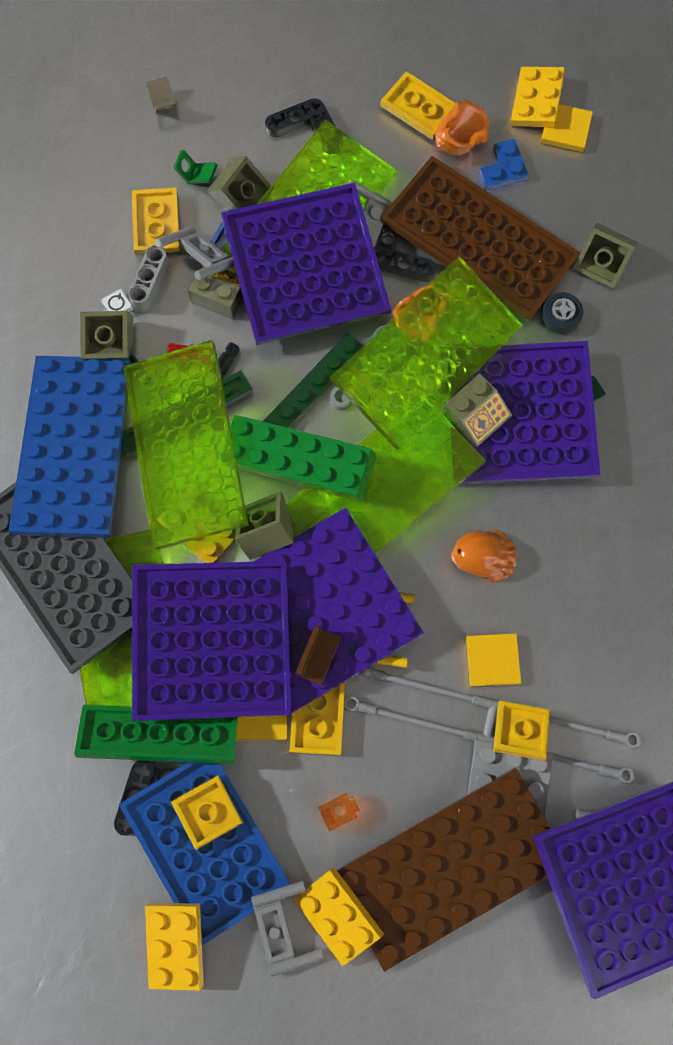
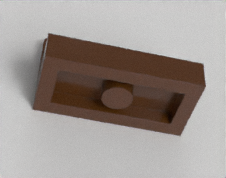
[296,625,341,686]

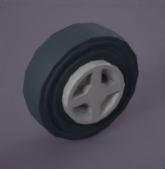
[541,292,584,334]

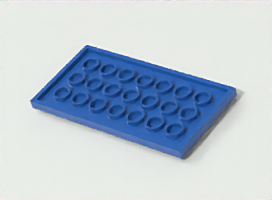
[9,356,131,538]

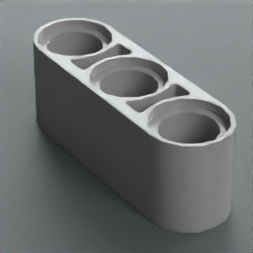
[128,245,169,313]

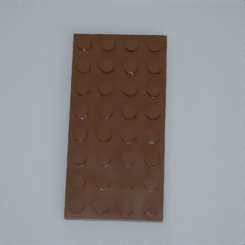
[380,156,580,322]
[336,768,551,972]

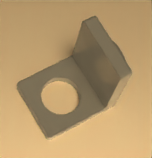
[146,77,177,113]

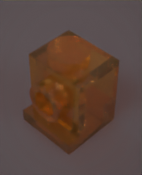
[318,793,360,832]

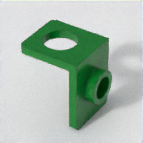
[174,150,218,184]

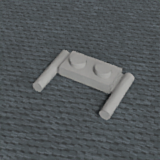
[349,180,391,247]
[155,226,235,280]
[251,881,323,977]

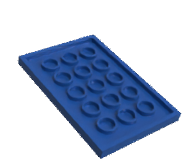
[119,762,290,945]

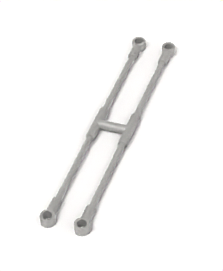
[344,667,641,784]

